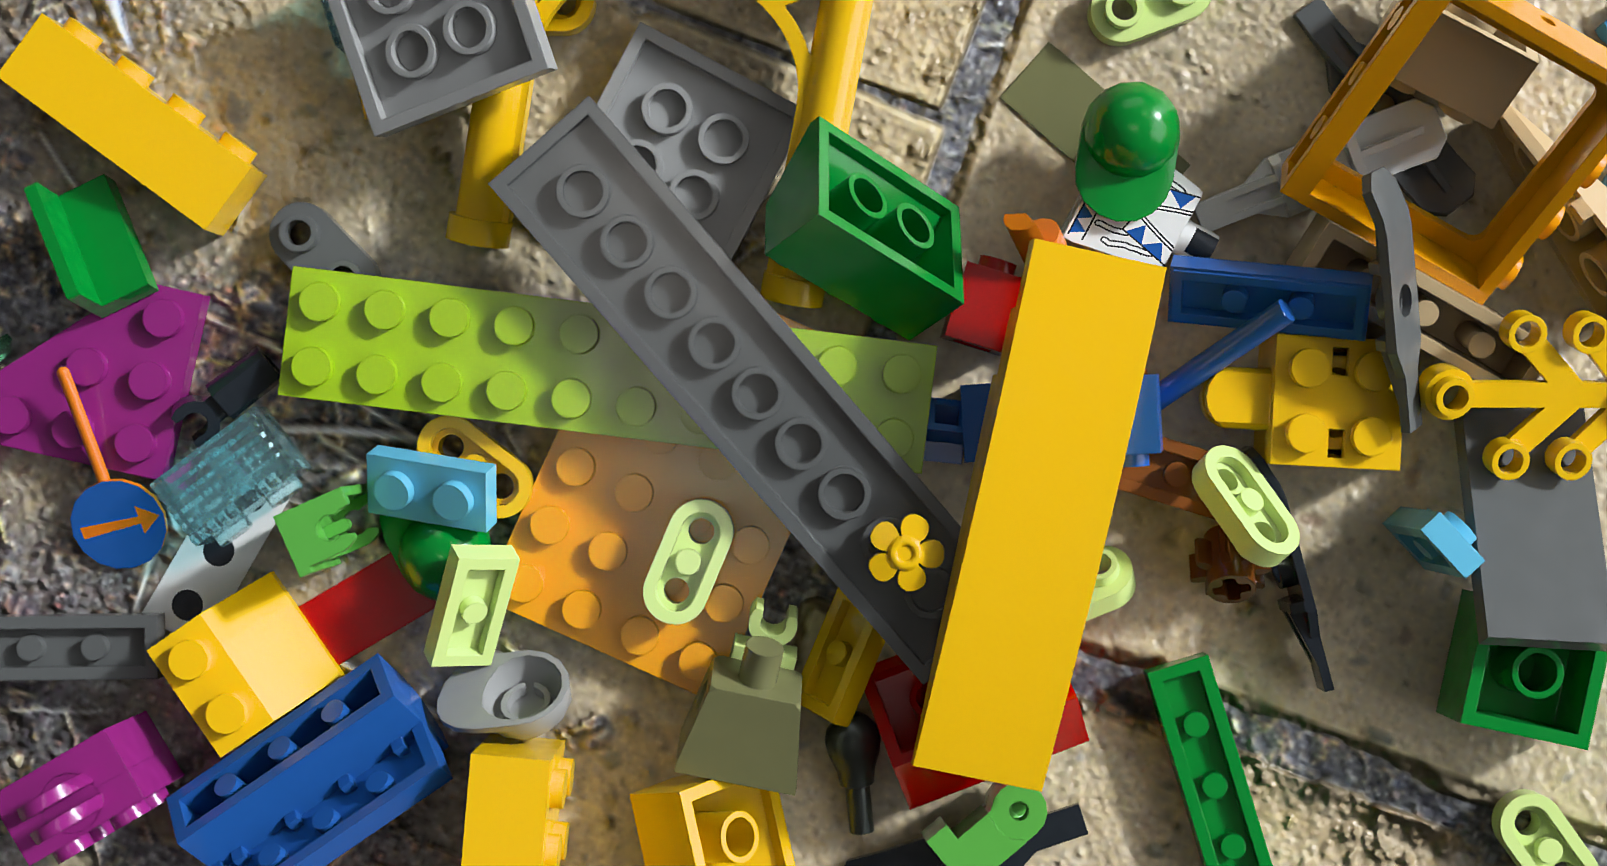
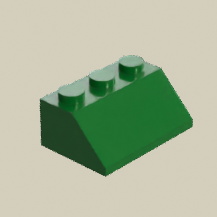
[764,116,964,340]

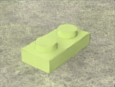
[423,544,520,667]

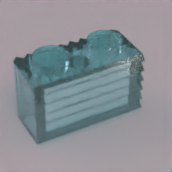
[150,407,312,547]

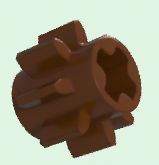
[1189,525,1271,603]

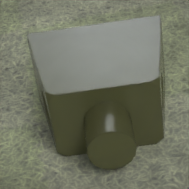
[674,636,802,796]

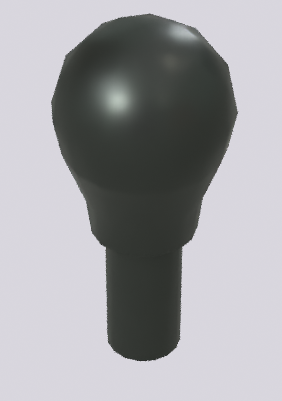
[825,711,881,835]

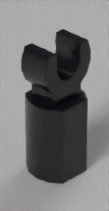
[170,345,280,448]

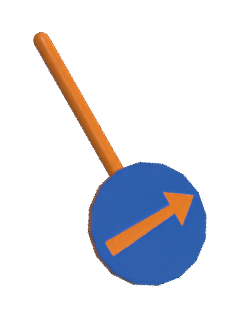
[56,367,168,569]

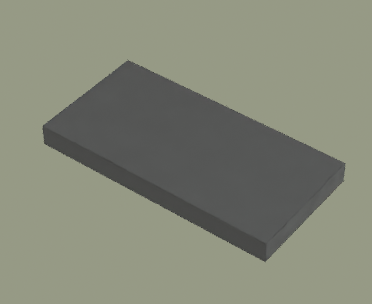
[1453,408,1607,652]

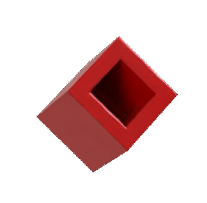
[940,255,1022,356]

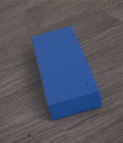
[1167,255,1373,341]

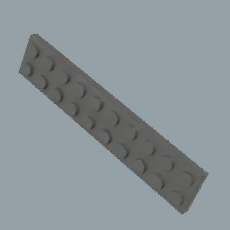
[488,96,961,685]

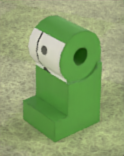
[921,782,1047,866]

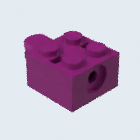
[0,711,184,866]

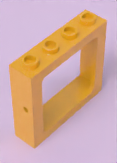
[1280,0,1607,305]

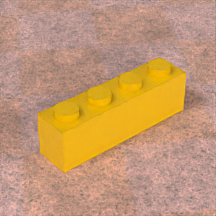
[0,13,268,236]

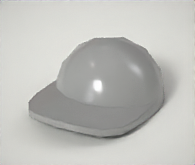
[437,650,572,740]

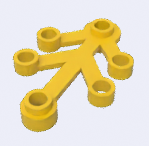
[1418,310,1607,481]

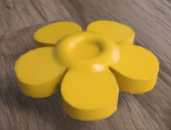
[868,514,944,591]

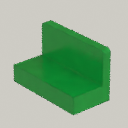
[24,174,159,318]

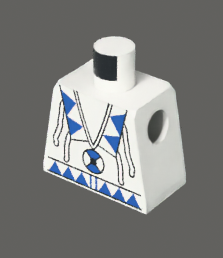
[1060,169,1220,267]

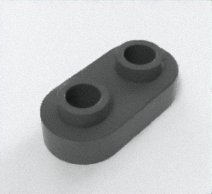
[269,202,382,277]

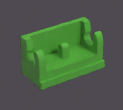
[273,483,381,578]

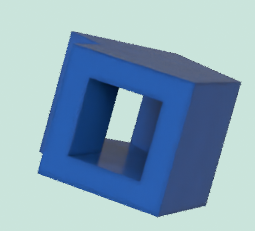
[923,397,964,465]

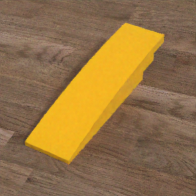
[911,238,1167,792]

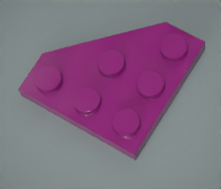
[0,284,211,481]

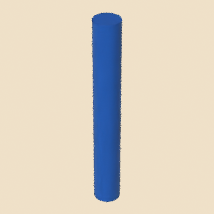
[1160,299,1295,411]

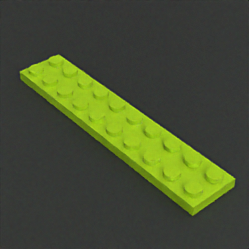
[278,266,938,474]

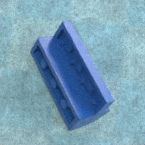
[166,653,453,866]

